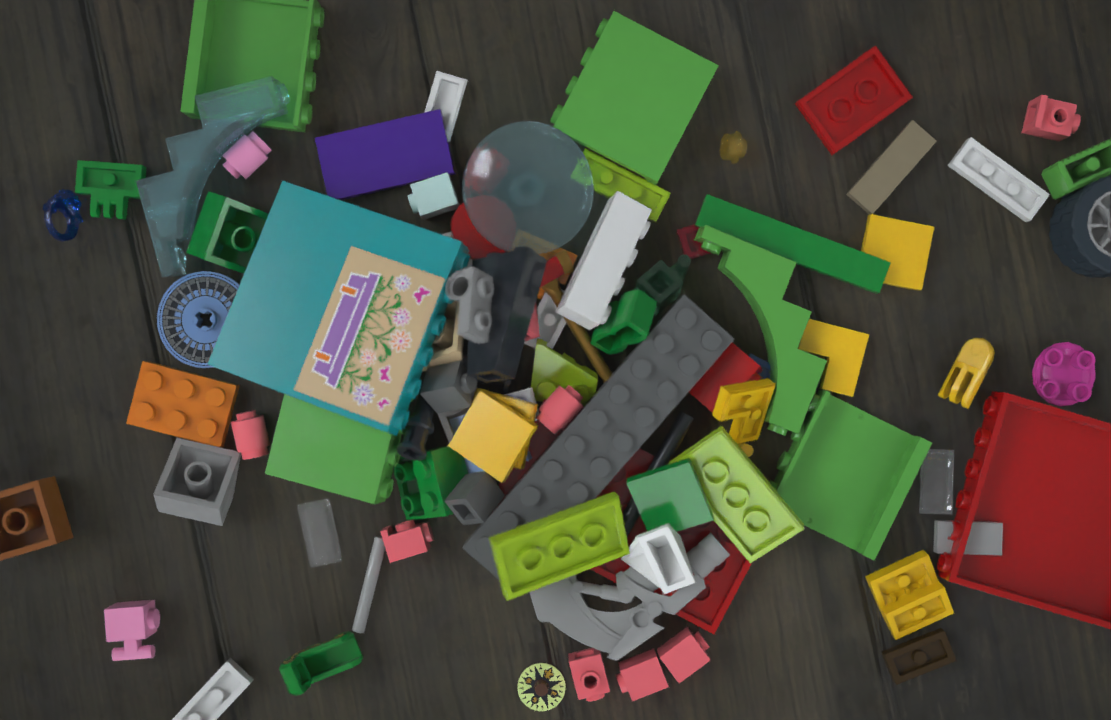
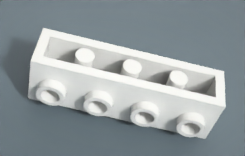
[555,191,652,330]

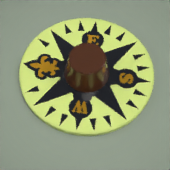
[518,663,566,711]

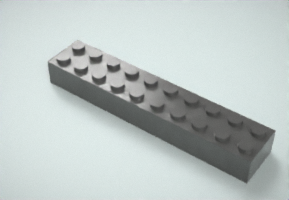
[462,295,734,581]

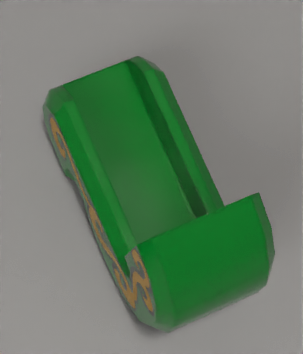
[279,631,364,695]

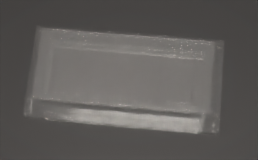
[919,449,954,515]
[297,498,342,568]

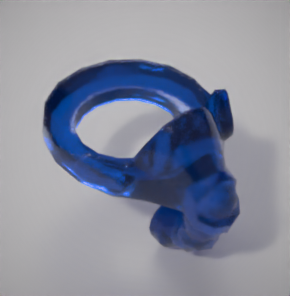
[43,189,83,241]

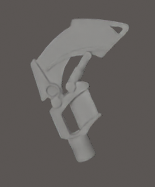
[530,533,730,660]

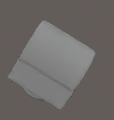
[446,267,494,344]

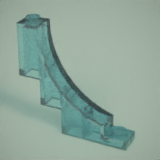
[136,76,290,277]

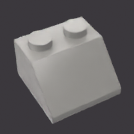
[153,438,241,526]

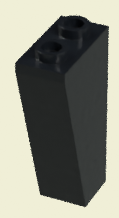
[467,246,546,383]

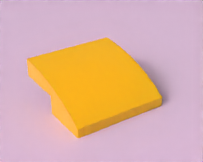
[865,550,954,640]

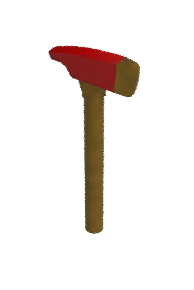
[540,250,613,383]

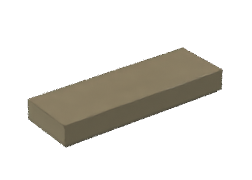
[846,120,937,215]

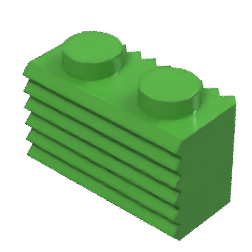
[1041,138,1111,200]

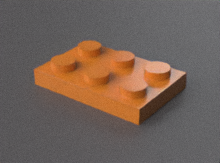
[126,361,240,448]

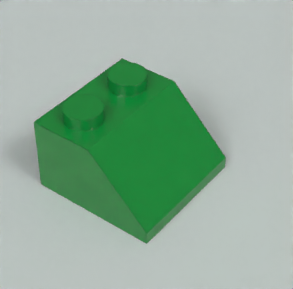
[186,191,269,274]

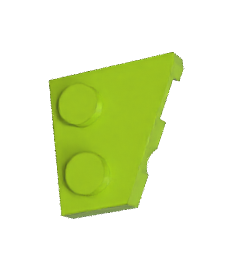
[531,339,598,406]

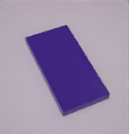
[315,109,455,200]

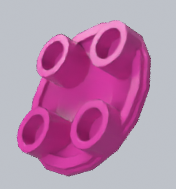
[1032,342,1096,406]

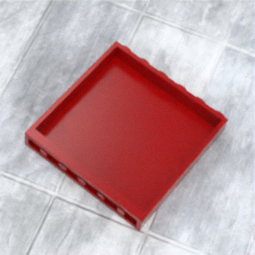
[937,391,1111,629]

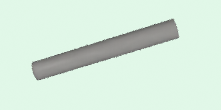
[352,536,385,633]

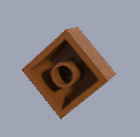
[0,476,74,561]

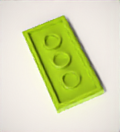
[669,426,804,563]
[489,492,630,601]

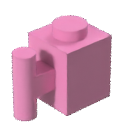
[104,600,160,661]

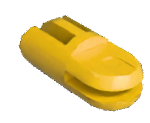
[938,337,995,409]

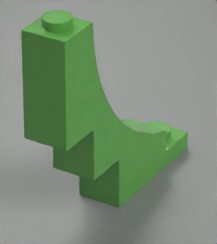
[694,225,827,436]

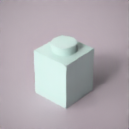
[408,172,459,220]

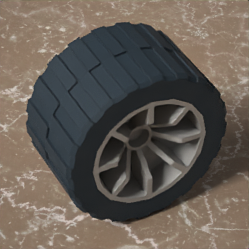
[1049,175,1111,278]

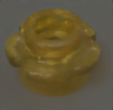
[720,131,747,164]

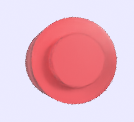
[535,385,584,435]
[231,410,270,460]

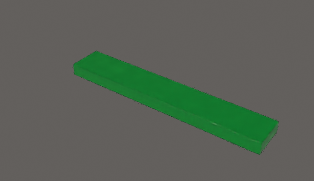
[694,194,891,294]

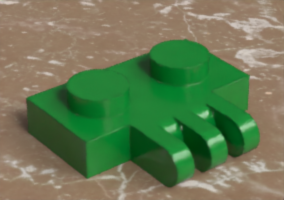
[75,160,147,220]

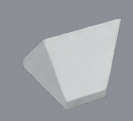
[621,523,695,594]

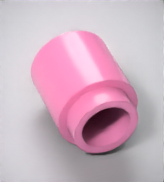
[222,131,272,179]

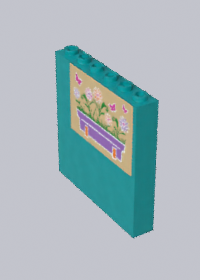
[208,181,470,436]

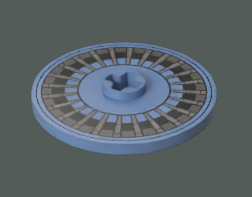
[157,271,240,368]

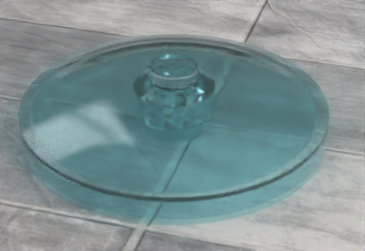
[462,121,594,254]

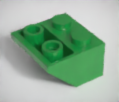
[394,445,468,520]

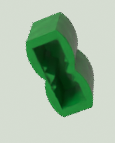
[590,290,657,354]

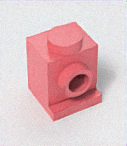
[1022,95,1081,141]
[380,520,434,563]

